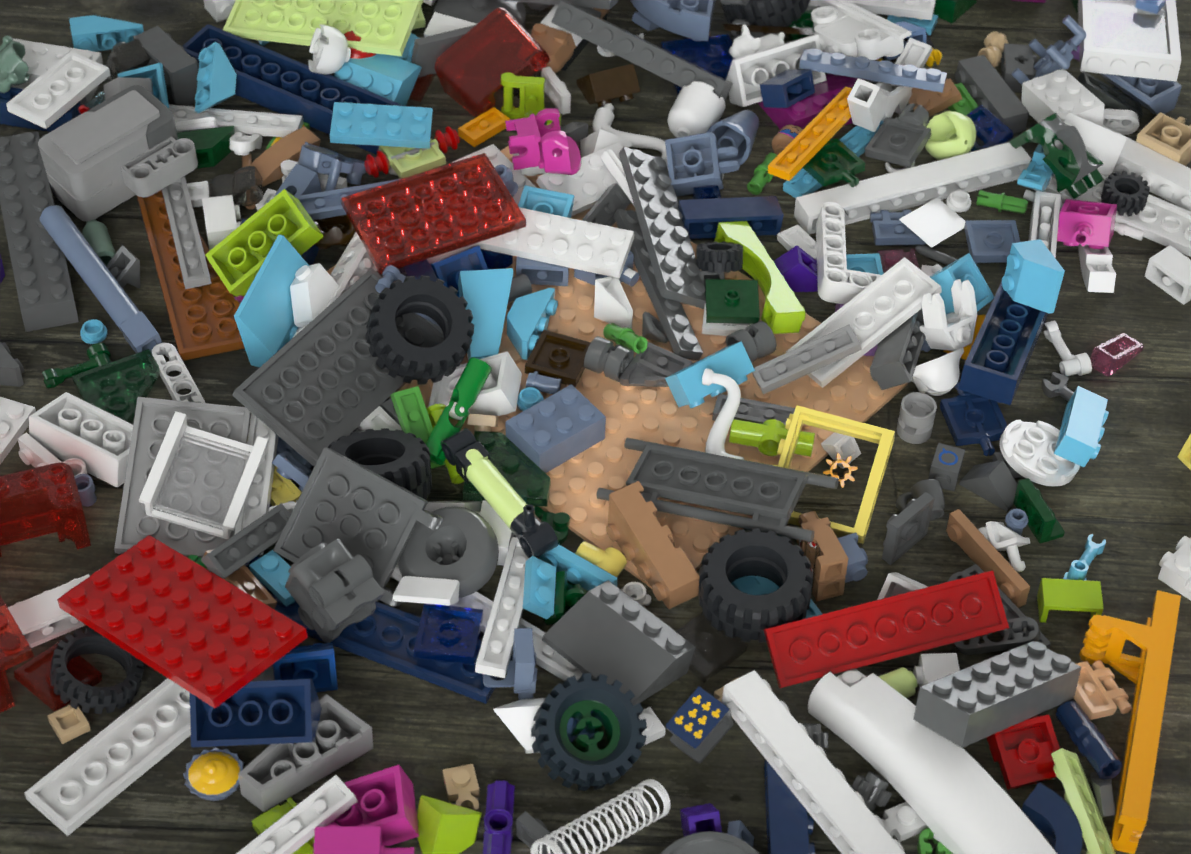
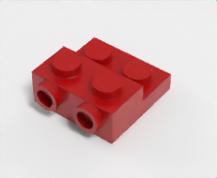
[986,714,1060,790]

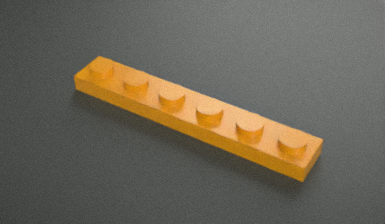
[768,86,852,181]

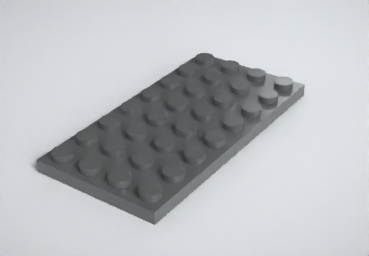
[232,268,444,467]

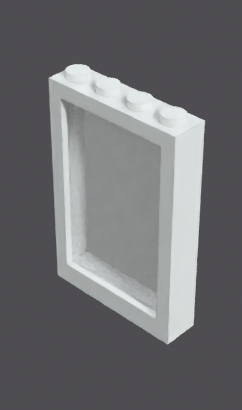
[1078,0,1181,81]

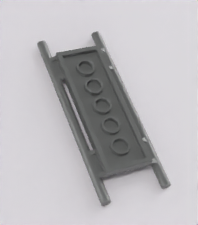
[597,438,839,542]

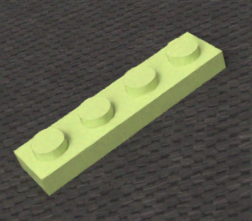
[1051,748,1116,854]

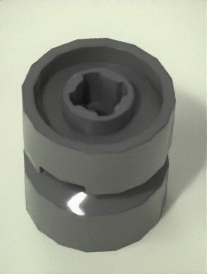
[726,321,776,363]
[584,336,634,382]

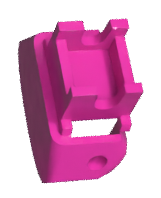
[505,108,581,175]

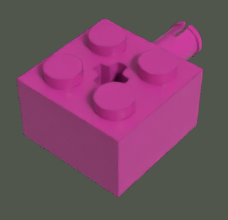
[1057,199,1117,249]
[313,824,415,854]

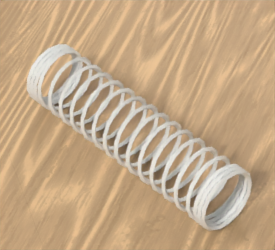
[531,779,670,854]

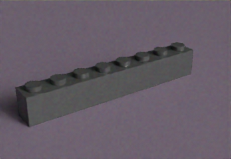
[551,1,733,101]

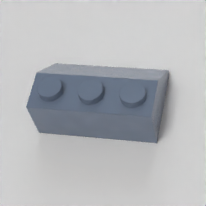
[1099,73,1182,115]

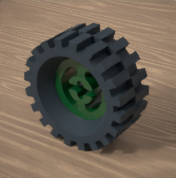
[531,673,647,791]

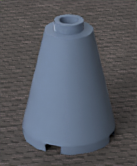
[706,110,759,165]

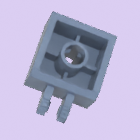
[665,132,740,197]

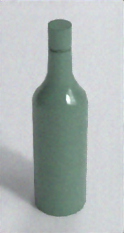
[82,219,116,266]

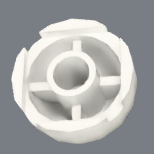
[308,24,351,75]

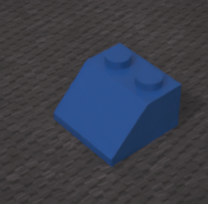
[430,246,488,298]
[273,643,338,692]

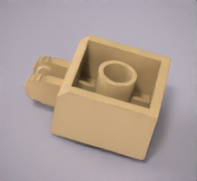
[1136,112,1191,166]

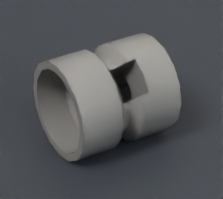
[897,392,937,444]

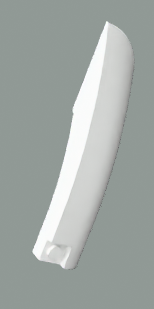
[808,669,1057,854]

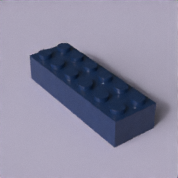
[958,281,1049,405]

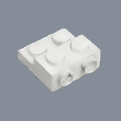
[1158,536,1191,601]

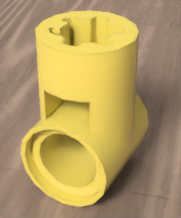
[575,541,627,577]

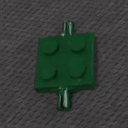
[803,138,865,187]

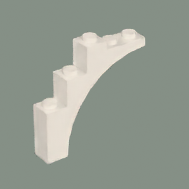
[847,38,932,132]

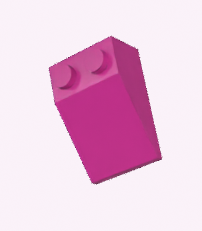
[329,765,419,846]

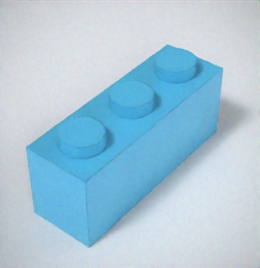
[665,341,755,409]
[1054,386,1109,467]

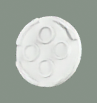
[1000,420,1080,486]

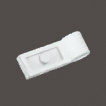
[17,432,88,487]

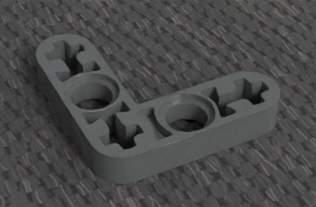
[948,572,1041,655]

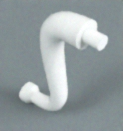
[592,103,668,168]
[702,368,744,460]

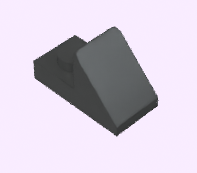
[106,245,140,288]

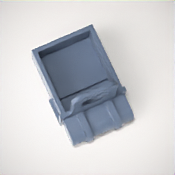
[483,628,537,700]

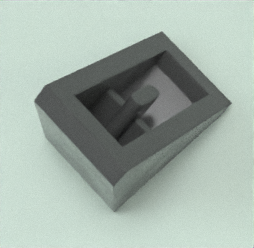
[959,460,1018,512]

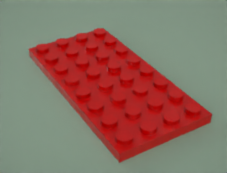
[57,535,308,708]

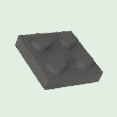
[882,492,934,565]

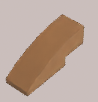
[244,126,320,188]

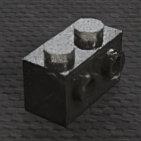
[105,38,150,81]

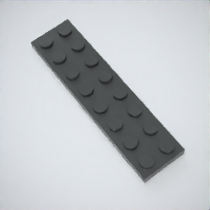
[619,147,706,309]

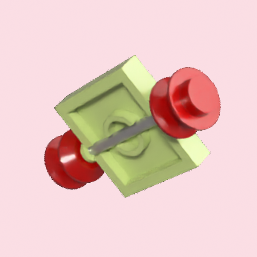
[364,126,460,178]

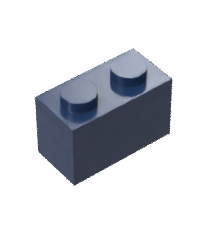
[760,69,815,108]

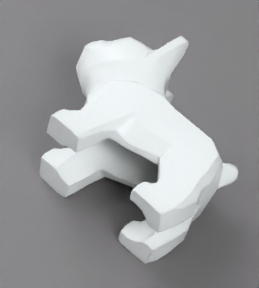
[729,24,785,59]

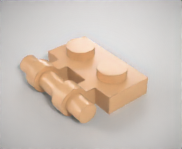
[1074,660,1132,720]

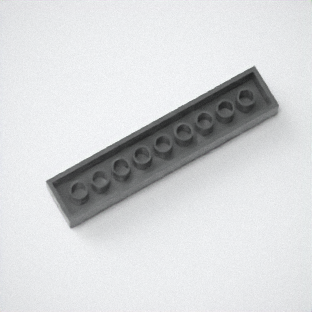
[0,131,79,332]

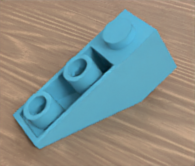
[69,15,144,52]

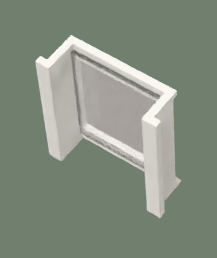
[139,411,268,539]

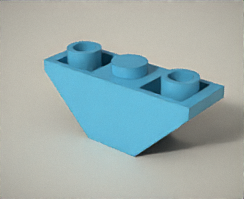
[195,42,237,113]
[507,288,558,360]

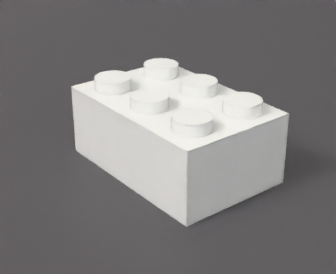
[1021,69,1105,127]

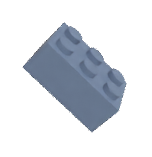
[505,384,606,477]

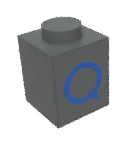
[928,443,965,491]

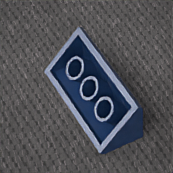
[189,679,322,747]

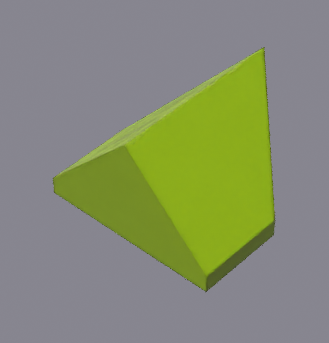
[417,795,482,854]

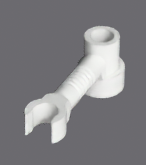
[1043,321,1092,377]

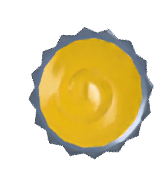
[183,747,244,801]

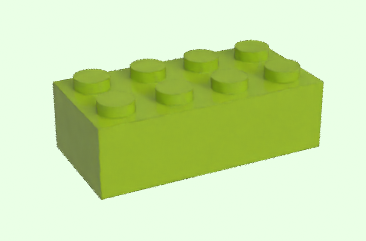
[205,189,324,297]

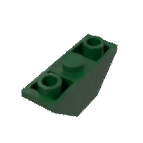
[177,126,235,169]

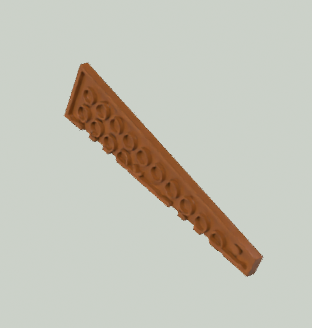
[136,190,245,361]

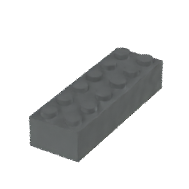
[913,641,1082,748]

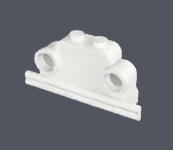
[811,0,911,60]

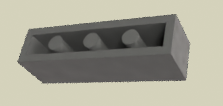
[955,55,1029,137]
[870,309,925,390]

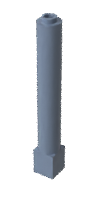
[40,205,162,360]

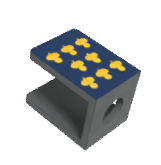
[666,687,734,764]

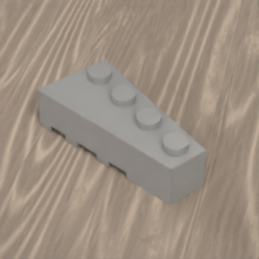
[238,694,374,812]

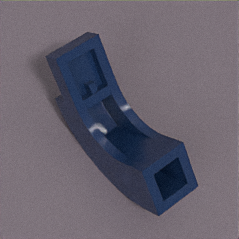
[1022,783,1083,854]

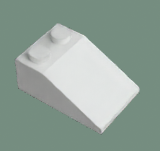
[428,351,522,416]

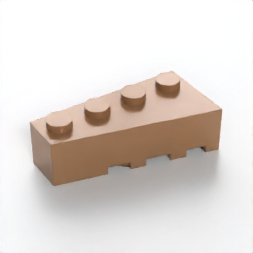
[606,481,699,609]

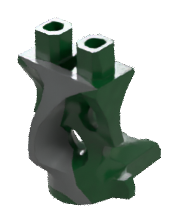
[1009,112,1104,199]

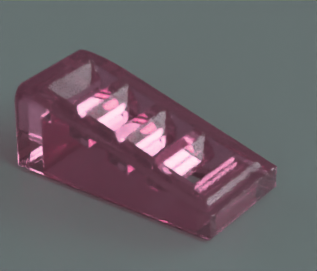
[1090,333,1144,376]

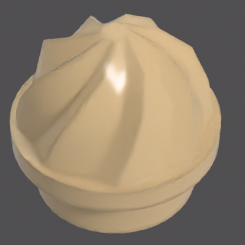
[984,31,1008,54]
[978,46,1002,67]

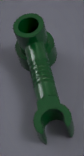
[42,343,114,389]

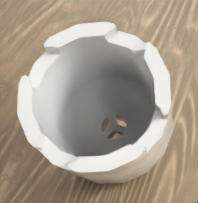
[667,81,725,138]

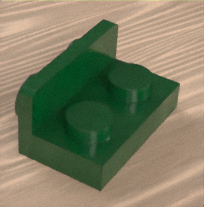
[1013,478,1065,543]

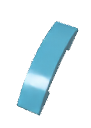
[1017,144,1054,192]

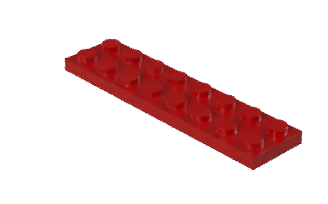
[764,570,1009,688]

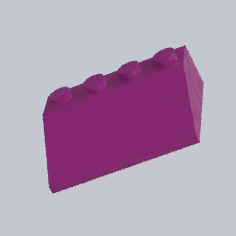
[758,73,865,130]

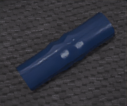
[1056,701,1122,780]

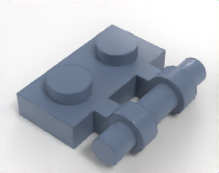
[870,209,926,245]

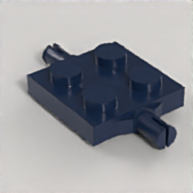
[940,381,1007,456]

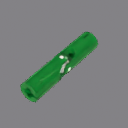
[426,358,492,465]

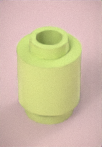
[878,667,917,698]

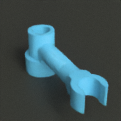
[1063,534,1106,581]

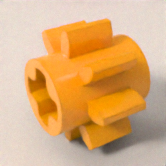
[823,452,858,488]

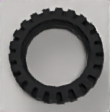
[50,628,144,714]

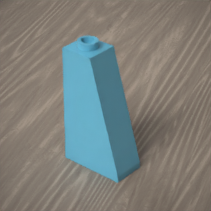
[458,268,513,361]

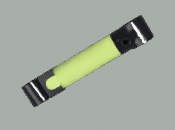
[440,428,559,558]

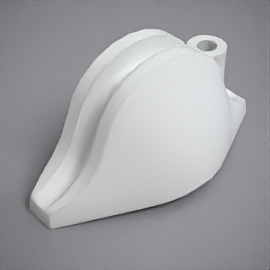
[911,348,964,396]

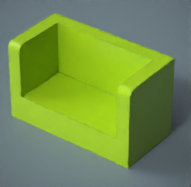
[1037,578,1103,623]

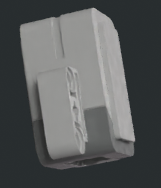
[38,85,198,221]

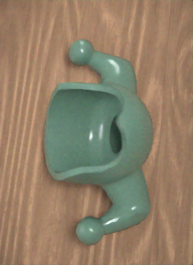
[0,35,30,93]

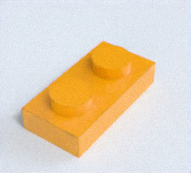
[458,107,510,148]

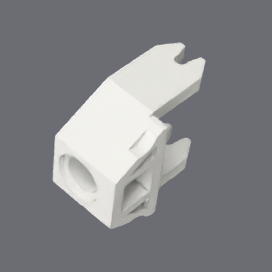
[920,279,977,351]

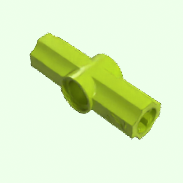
[729,419,815,457]

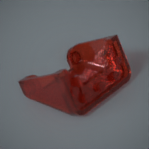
[434,7,551,117]

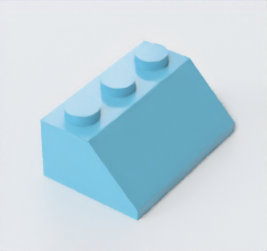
[334,54,422,106]

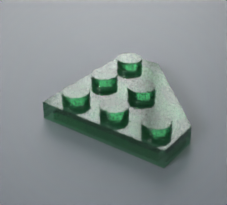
[72,349,160,424]
[463,431,551,507]

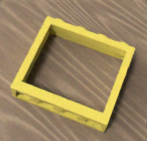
[773,405,895,544]

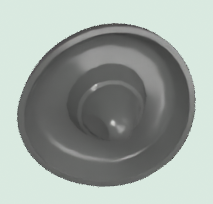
[398,506,499,598]

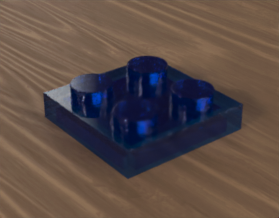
[414,603,483,665]

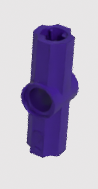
[483,781,515,854]

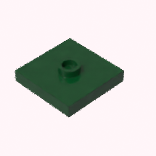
[705,279,760,324]

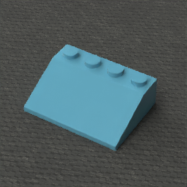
[234,235,309,367]

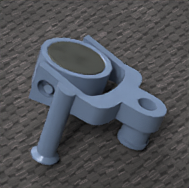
[297,142,366,191]

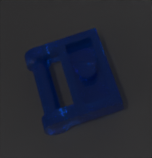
[966,105,1013,152]

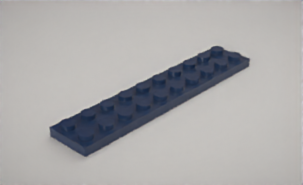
[245,557,512,704]

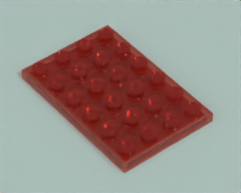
[341,153,526,274]

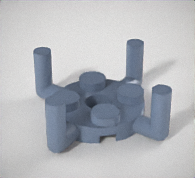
[1011,15,1087,85]

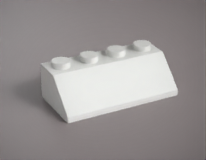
[726,34,826,107]
[29,392,133,488]

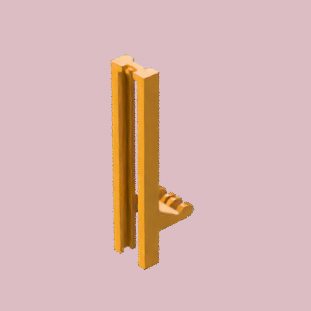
[1079,590,1181,854]

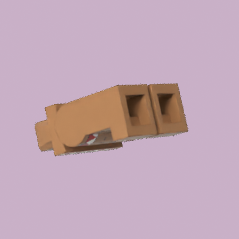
[796,511,848,601]

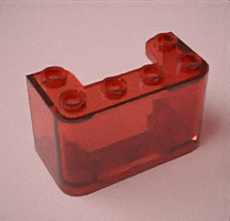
[0,462,91,557]

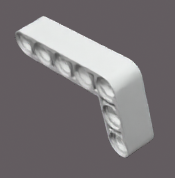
[816,201,882,305]

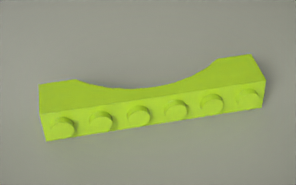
[714,221,806,334]

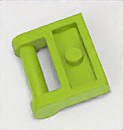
[501,72,545,119]

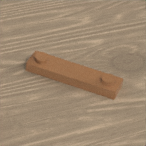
[946,509,1030,608]

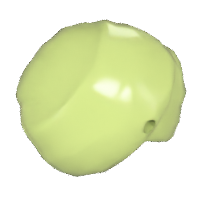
[925,111,976,160]

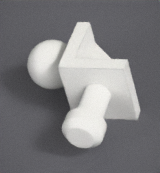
[978,521,1030,573]

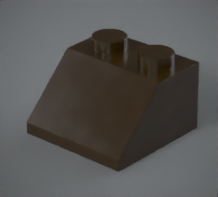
[576,64,640,108]

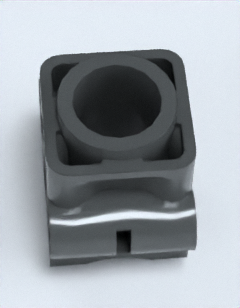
[285,539,385,644]

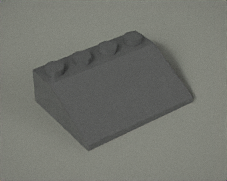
[542,580,696,706]

